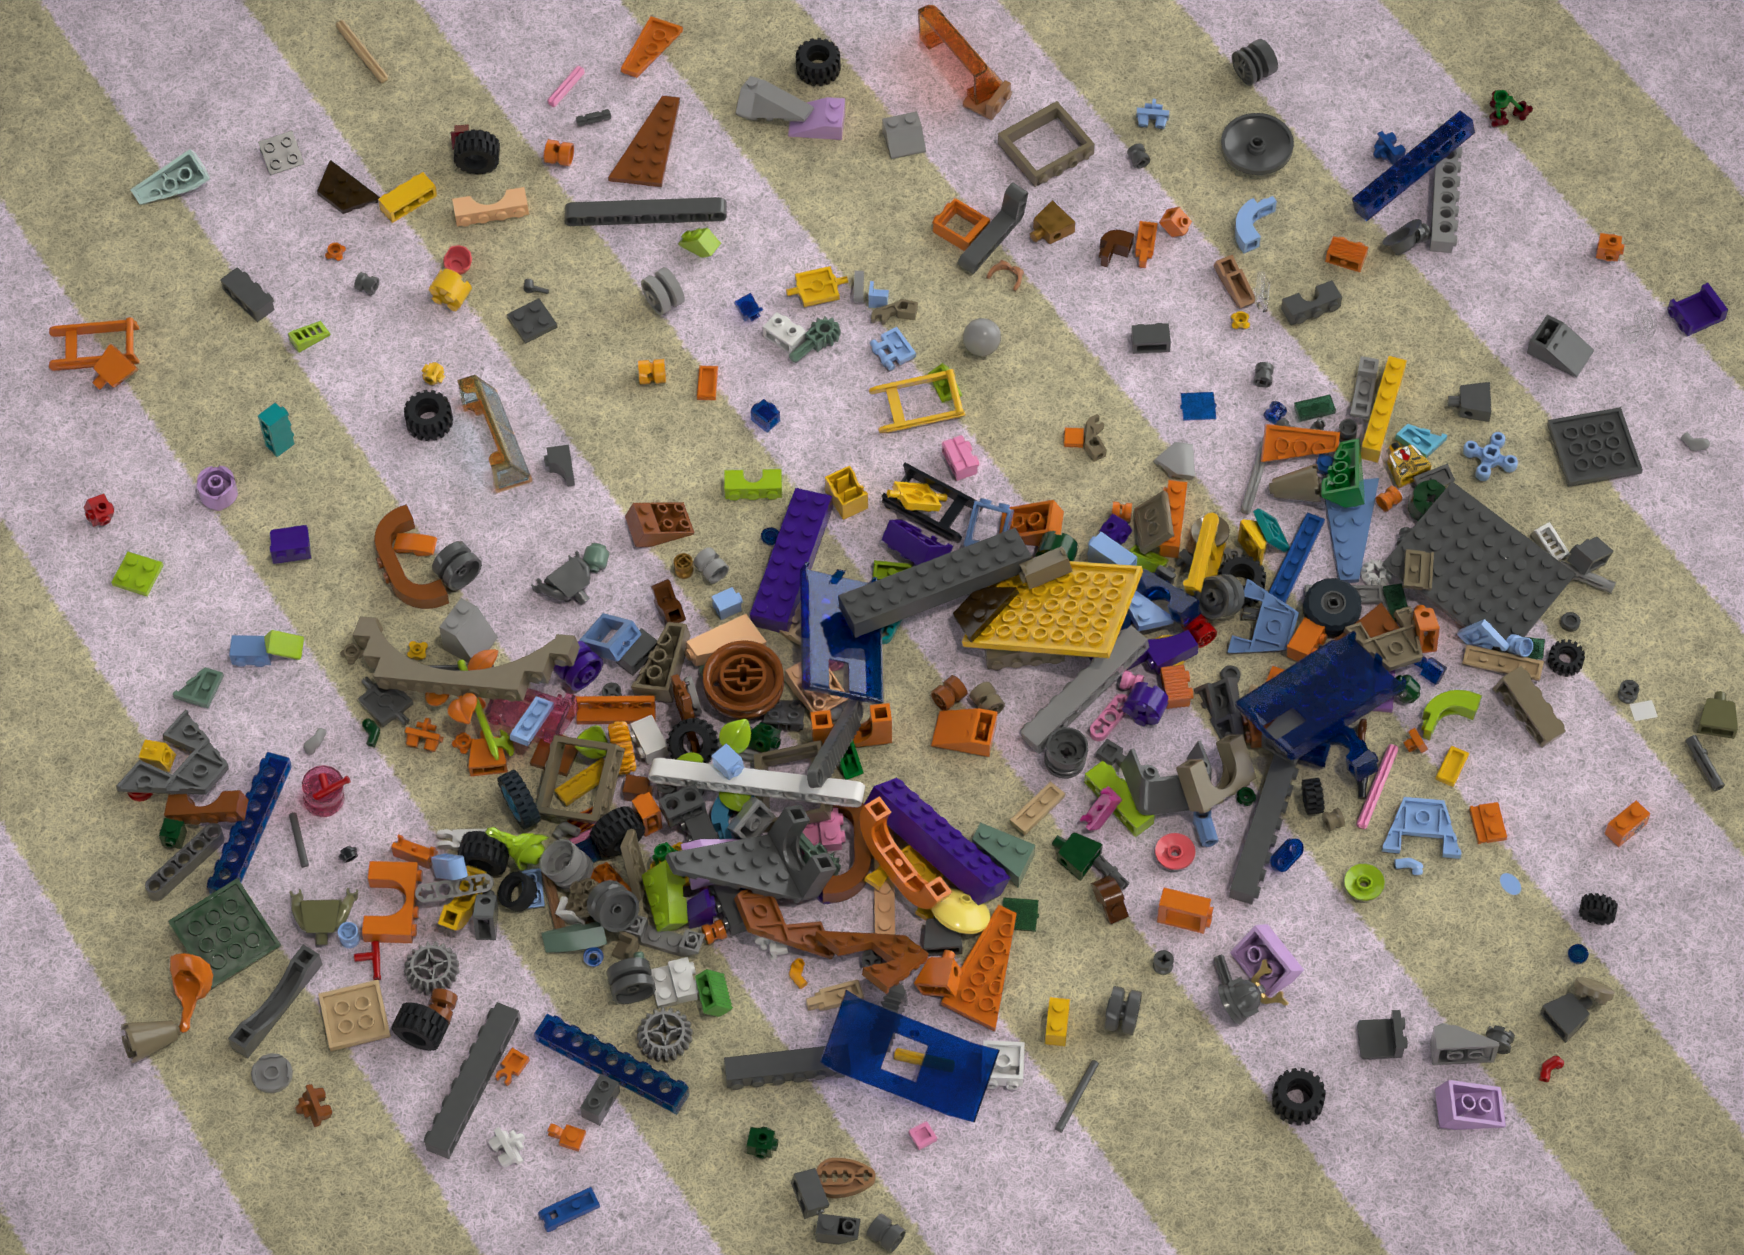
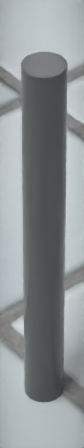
[1055,1060,1099,1133]

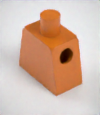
[92,344,139,390]
[1413,605,1440,653]
[469,731,508,776]
[914,950,962,997]

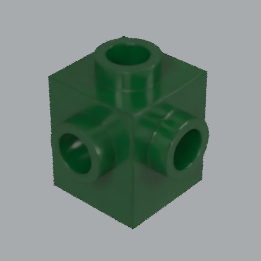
[748,722,781,753]
[746,1127,779,1159]

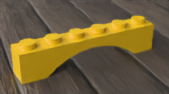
[1361,356,1407,463]

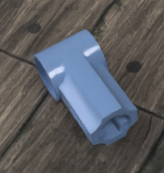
[1193,810,1219,848]

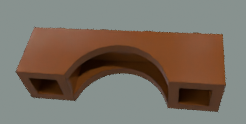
[164,790,249,825]

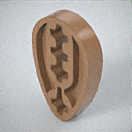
[816,1158,876,1198]

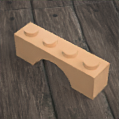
[452,187,529,226]

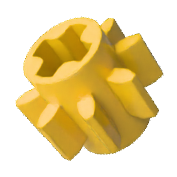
[421,362,445,385]

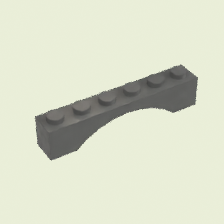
[228,944,323,1058]

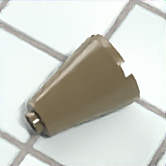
[1269,464,1322,502]
[120,1020,180,1063]

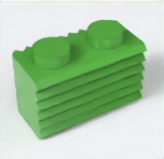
[695,969,733,1017]

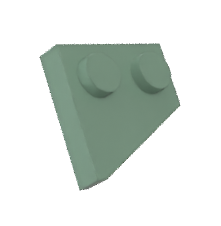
[173,667,224,708]

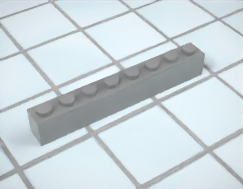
[1020,625,1149,754]

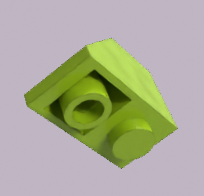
[678,228,721,258]

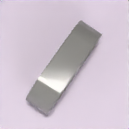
[854,271,864,302]

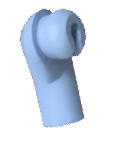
[1394,858,1423,875]

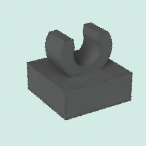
[1176,549,1194,574]
[1152,565,1176,592]

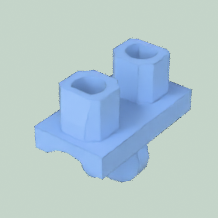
[1136,99,1169,129]

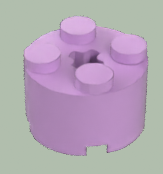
[197,466,238,511]

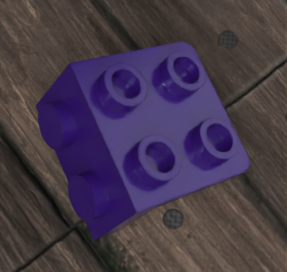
[270,525,312,564]

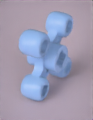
[1463,432,1518,481]

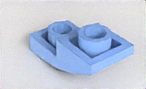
[521,868,545,909]

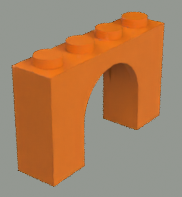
[810,703,892,747]
[362,861,423,943]

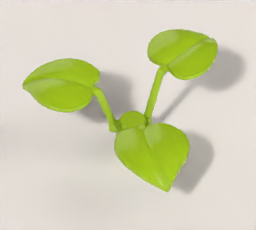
[676,719,751,812]

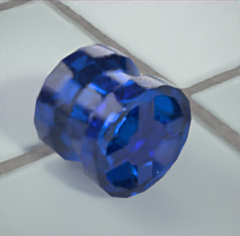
[1264,401,1287,425]

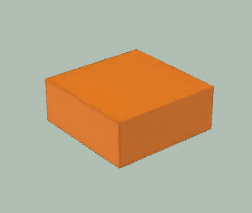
[1064,427,1084,448]

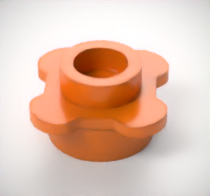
[325,242,346,261]
[452,732,473,754]

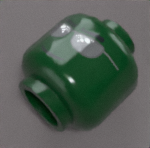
[1391,674,1421,703]

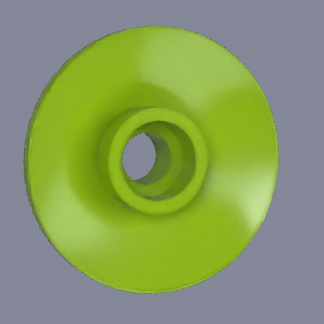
[1344,864,1385,901]

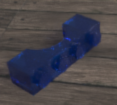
[1136,569,1201,627]
[1318,710,1379,781]

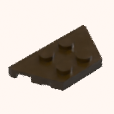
[317,160,380,214]
[953,587,1019,642]

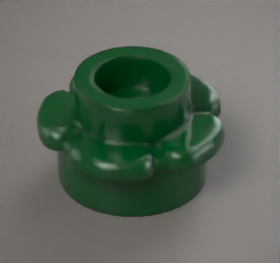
[1237,787,1256,806]

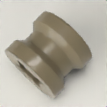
[1322,808,1345,832]

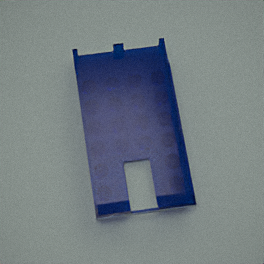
[800,562,884,705]
[1235,631,1406,760]

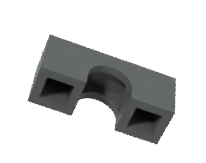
[1281,280,1342,326]

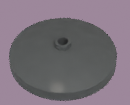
[1221,113,1294,175]

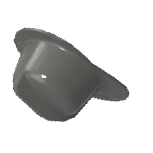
[1382,219,1422,255]

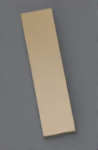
[1462,645,1544,681]

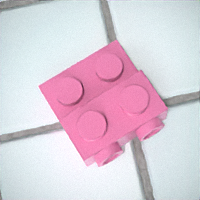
[802,808,846,854]

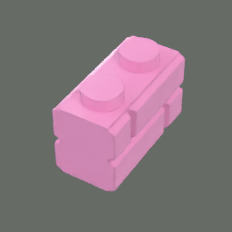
[942,435,979,481]

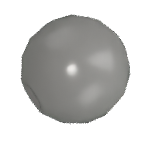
[963,318,1001,356]

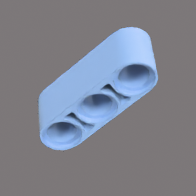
[431,853,468,880]

